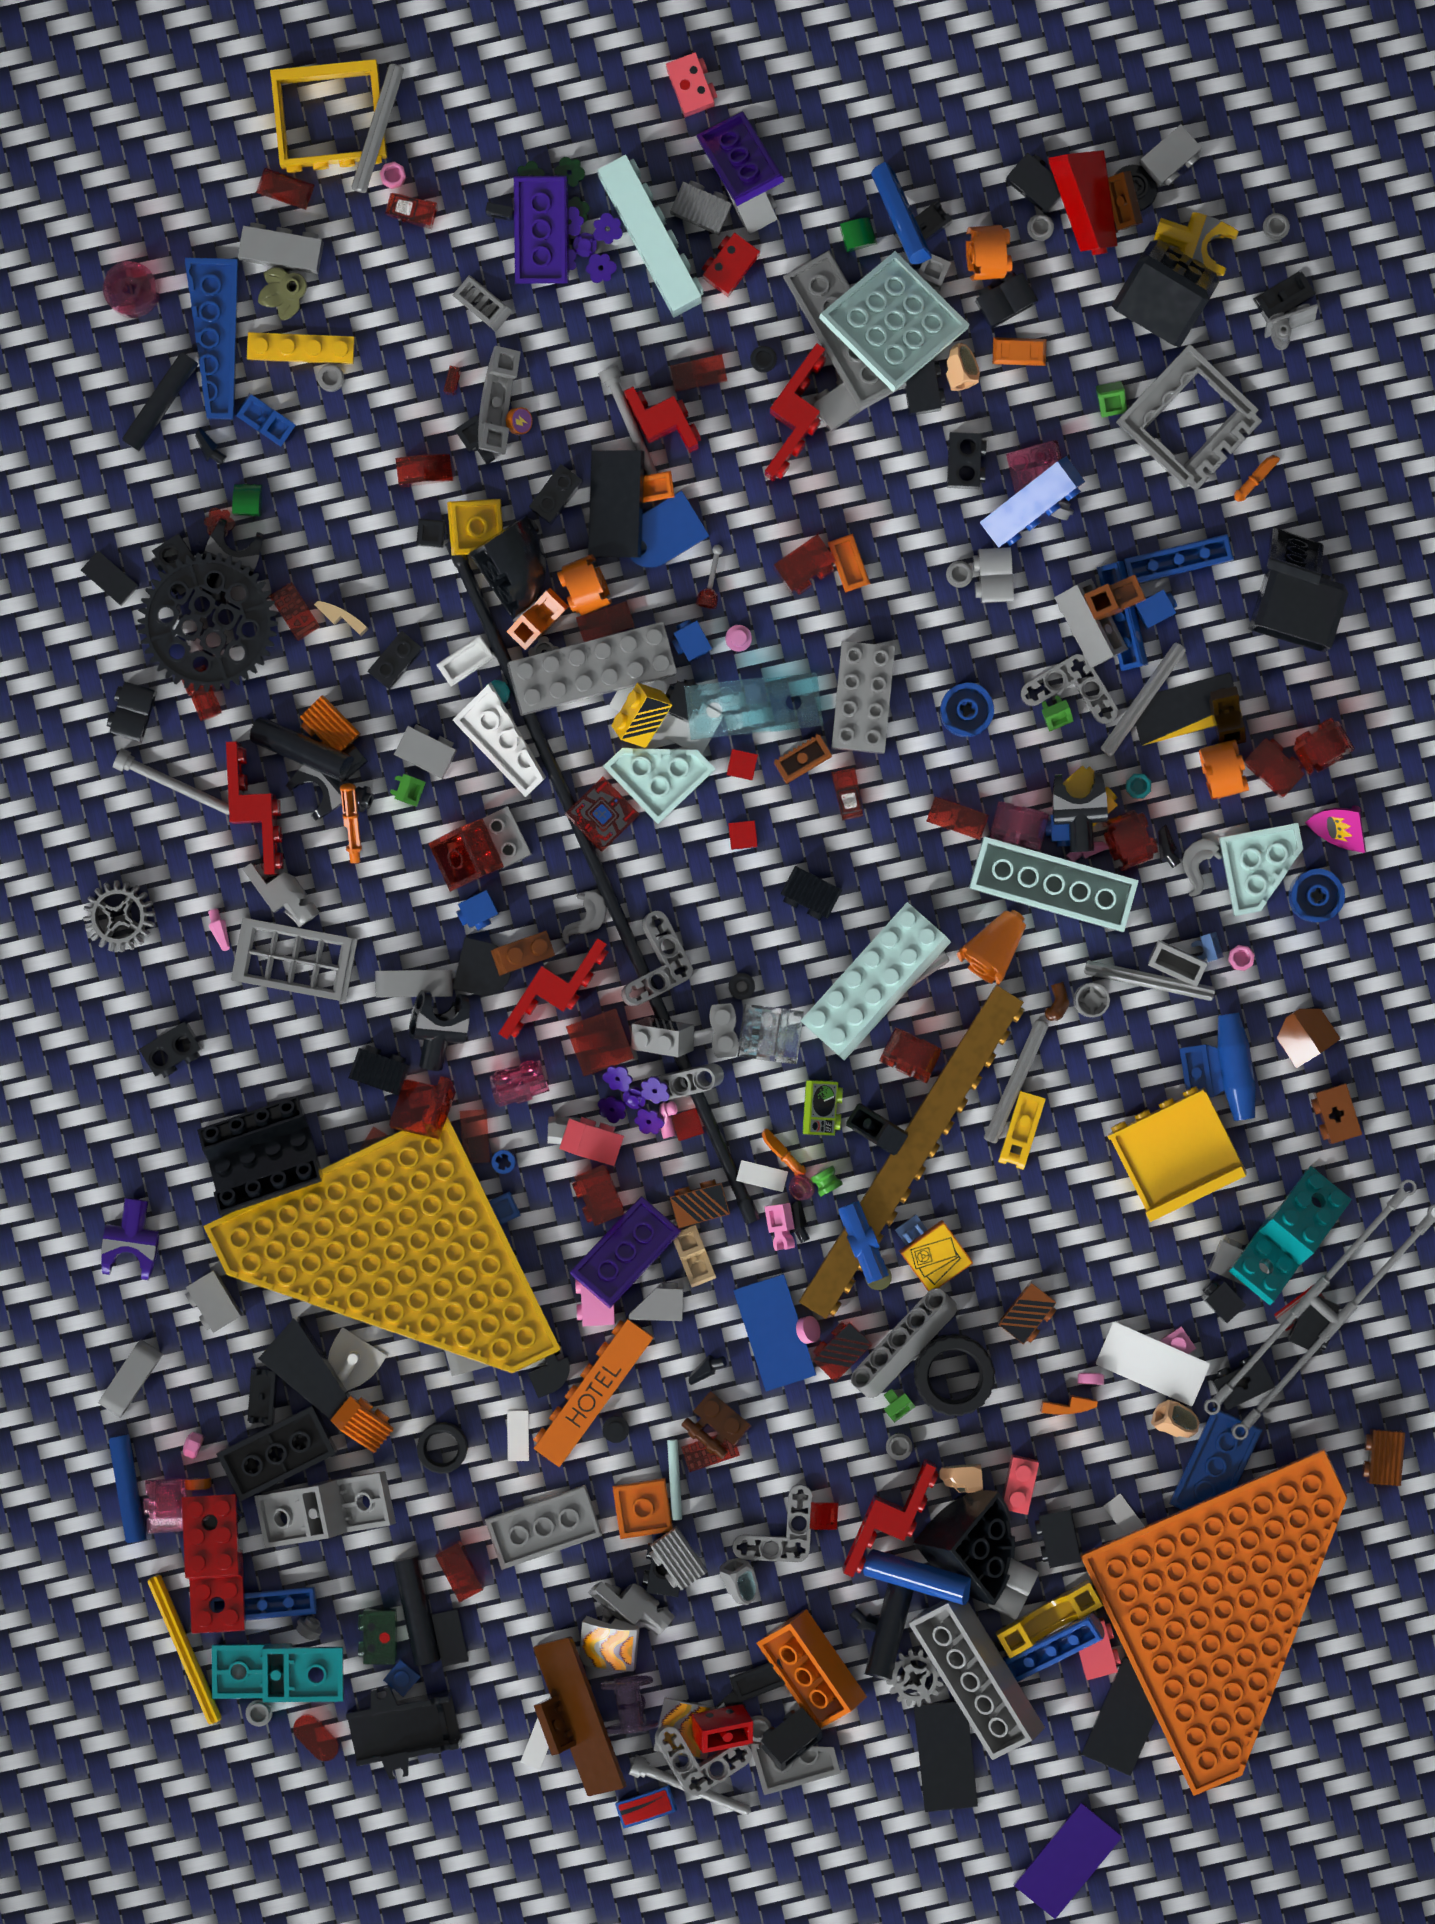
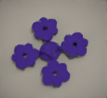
[568,207,623,283]
[598,1065,670,1134]

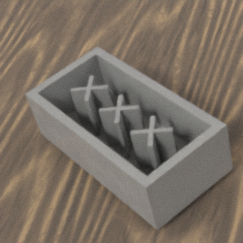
[831,641,895,754]

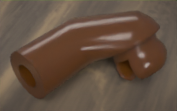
[1045,982,1070,1021]

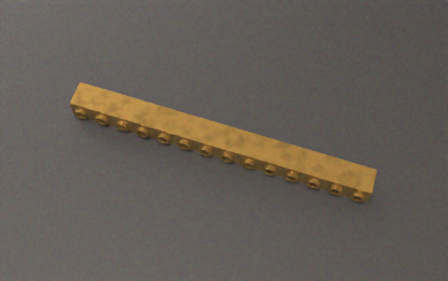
[799,985,1025,1319]

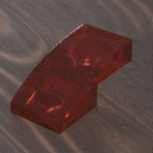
[926,796,989,840]

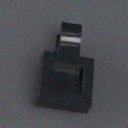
[454,415,495,465]

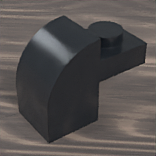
[528,1351,570,1398]

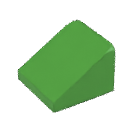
[1096,381,1127,418]

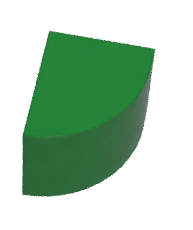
[840,218,877,253]
[232,484,262,516]

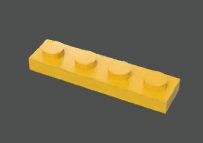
[247,332,355,364]

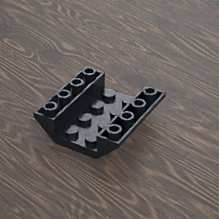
[197,1095,323,1216]

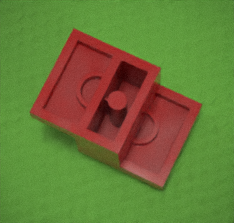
[624,387,701,453]

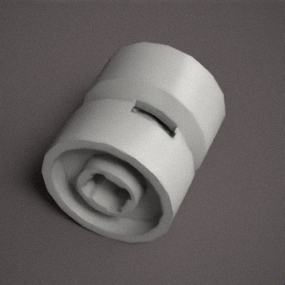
[1073,983,1110,1018]

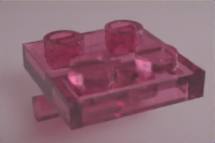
[1006,440,1062,494]
[490,1060,550,1107]

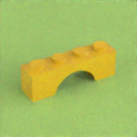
[995,1579,1103,1659]

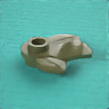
[258,267,307,321]

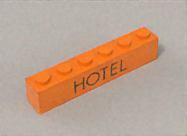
[533,1318,654,1467]

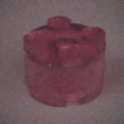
[103,261,159,318]
[989,802,1049,850]
[144,1478,187,1534]

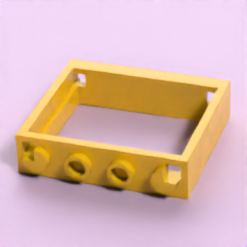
[270,59,388,173]

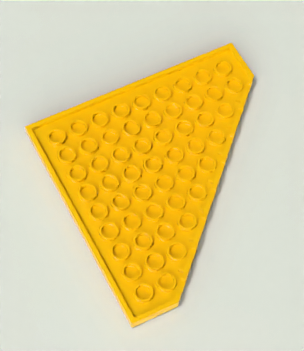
[203,1110,561,1374]

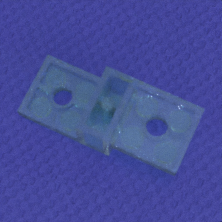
[685,673,823,740]

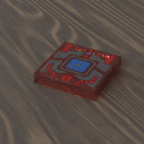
[564,776,640,852]

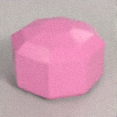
[380,161,406,189]
[1228,945,1255,971]
[183,1432,204,1459]

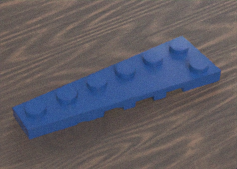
[185,258,238,420]

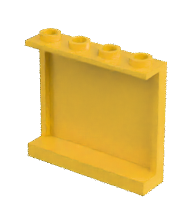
[1107,1086,1247,1222]

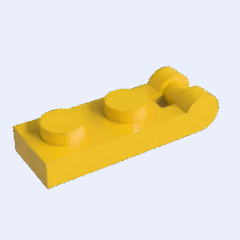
[998,1091,1046,1170]

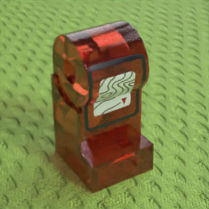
[385,193,438,230]
[831,768,863,821]

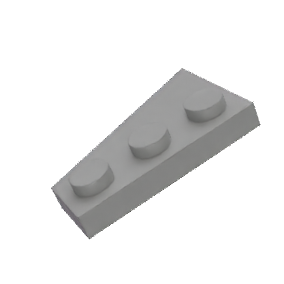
[750,1744,841,1795]

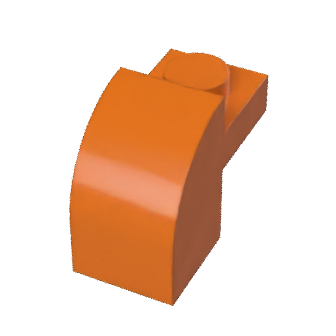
[506,588,569,650]

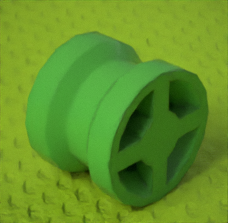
[810,1165,843,1197]

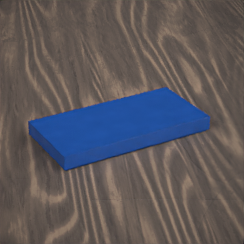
[733,1274,816,1391]
[1169,1407,1262,1510]

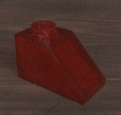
[395,454,453,488]

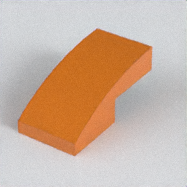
[1040,1395,1098,1415]

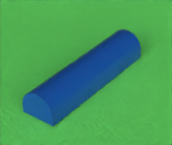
[871,162,932,264]
[1124,534,1234,583]
[1097,561,1149,671]
[108,1434,147,1544]
[863,1549,971,1605]
[210,1587,318,1621]
[1003,1613,1105,1682]

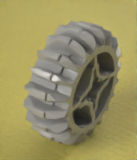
[83,880,156,952]

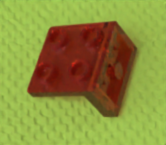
[389,1076,456,1139]

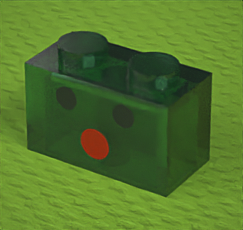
[358,1608,397,1665]

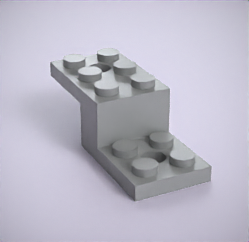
[254,1471,396,1548]

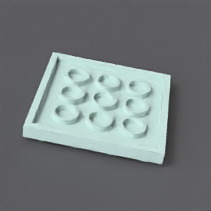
[819,251,970,392]

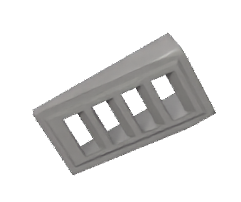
[452,275,512,331]

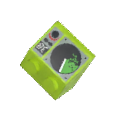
[802,1080,843,1136]

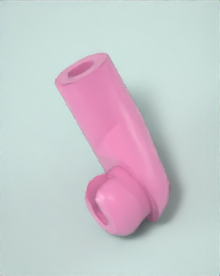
[659,1101,678,1139]

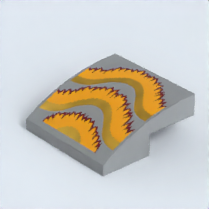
[579,1616,639,1672]
[653,1697,718,1760]

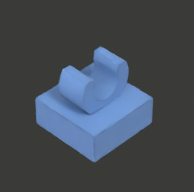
[1191,932,1224,962]
[895,1214,927,1245]

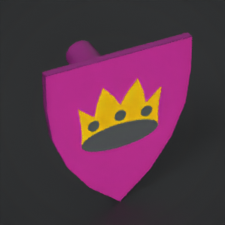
[1305,805,1366,853]

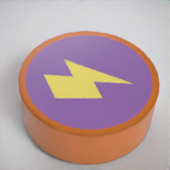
[506,407,532,435]
[184,1477,212,1490]

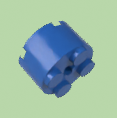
[940,683,994,737]
[1288,869,1345,923]

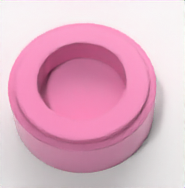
[796,1316,821,1344]
[1077,1373,1104,1385]

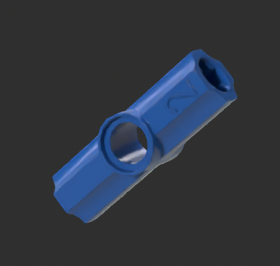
[838,1201,889,1284]

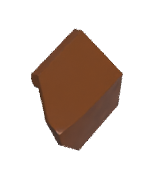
[1276,1009,1341,1068]

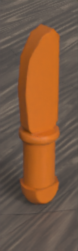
[1234,455,1280,502]
[762,1129,806,1177]

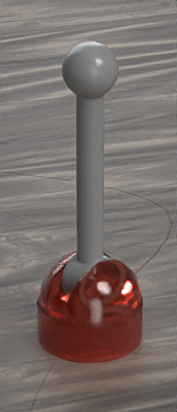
[696,544,723,609]

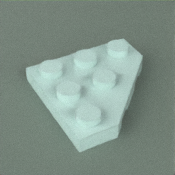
[603,748,716,824]
[1219,823,1303,916]

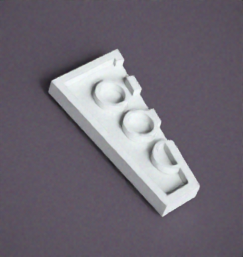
[453,683,546,797]

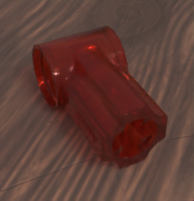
[182,664,222,721]

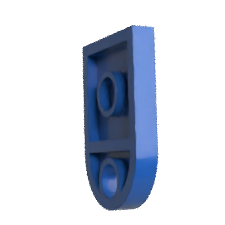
[630,491,710,568]

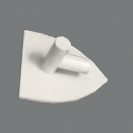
[328,1327,387,1391]

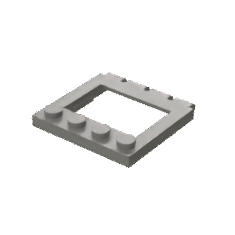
[1116,344,1262,491]

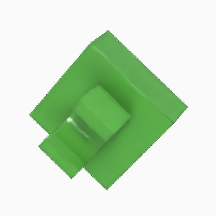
[1042,696,1074,732]
[390,774,426,807]
[884,1389,916,1423]

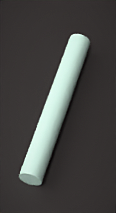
[667,1439,682,1520]

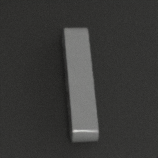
[851,1288,957,1398]

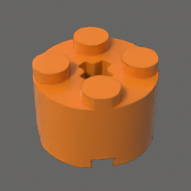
[966,225,1012,281]
[557,554,612,616]
[1199,740,1249,800]

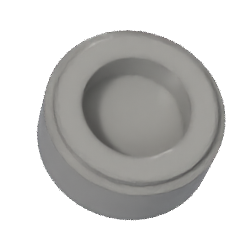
[317,364,344,392]

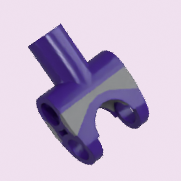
[101,1198,159,1281]

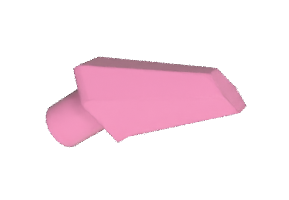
[1066,841,1109,862]
[208,909,230,951]

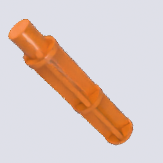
[340,783,362,863]

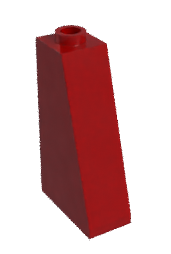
[1048,150,1118,255]

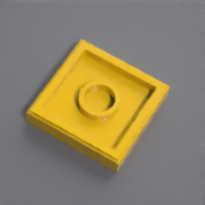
[447,499,503,556]

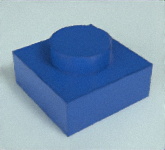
[383,1659,421,1697]

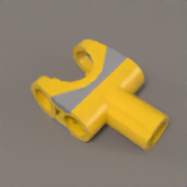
[1153,212,1239,276]

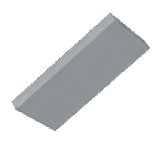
[485,1484,603,1570]

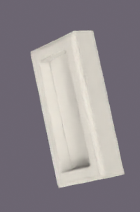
[437,635,495,687]

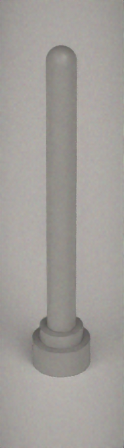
[598,365,657,475]
[113,748,229,815]
[628,1754,751,1815]

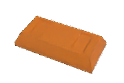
[992,337,1047,366]
[643,471,675,503]
[828,534,870,593]

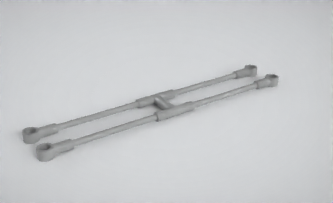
[1204,1179,1435,1440]

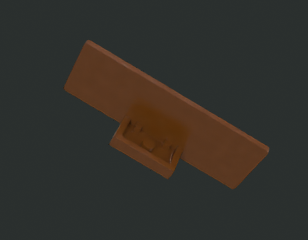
[533,1636,627,1796]

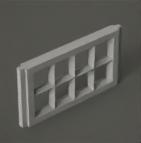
[231,918,358,1002]

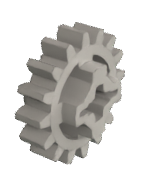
[886,1648,943,1707]

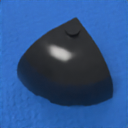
[469,515,546,620]
[913,1490,1015,1605]

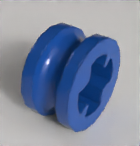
[491,1150,516,1174]

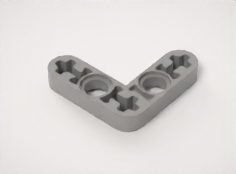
[1020,654,1118,724]
[621,911,693,1007]
[732,1484,812,1562]
[655,1725,752,1796]

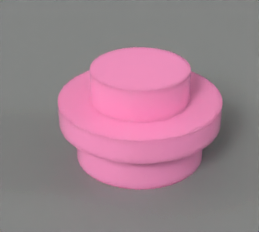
[725,625,752,652]

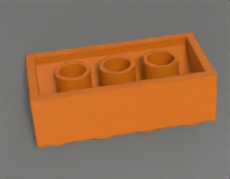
[756,1609,867,1729]

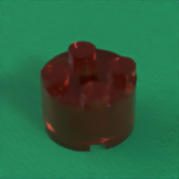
[1293,718,1355,776]
[1102,810,1158,871]
[879,1027,942,1084]

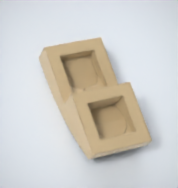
[314,601,368,636]
[674,1225,716,1288]

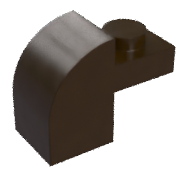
[1209,686,1246,744]

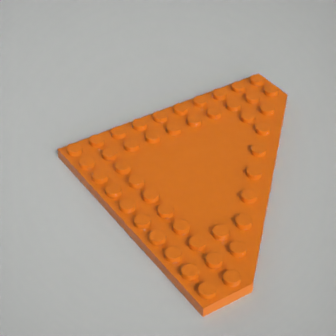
[1080,1448,1347,1796]

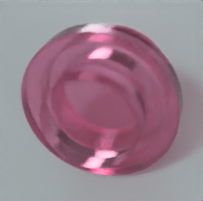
[789,1174,814,1200]

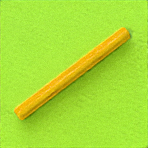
[148,1575,222,1724]

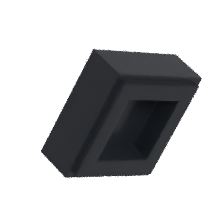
[485,202,514,221]
[416,519,446,548]

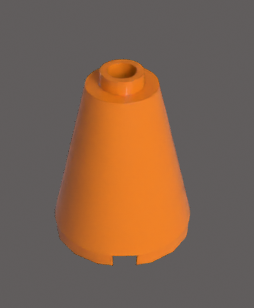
[957,910,1026,985]

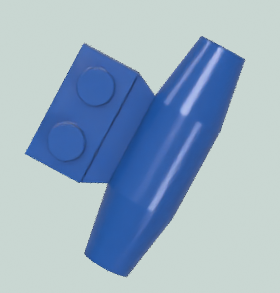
[1179,1012,1256,1121]

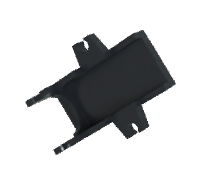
[346,1686,462,1780]

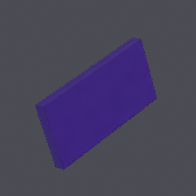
[696,111,785,206]
[514,176,569,284]
[570,1196,681,1309]
[1013,1802,1122,1919]

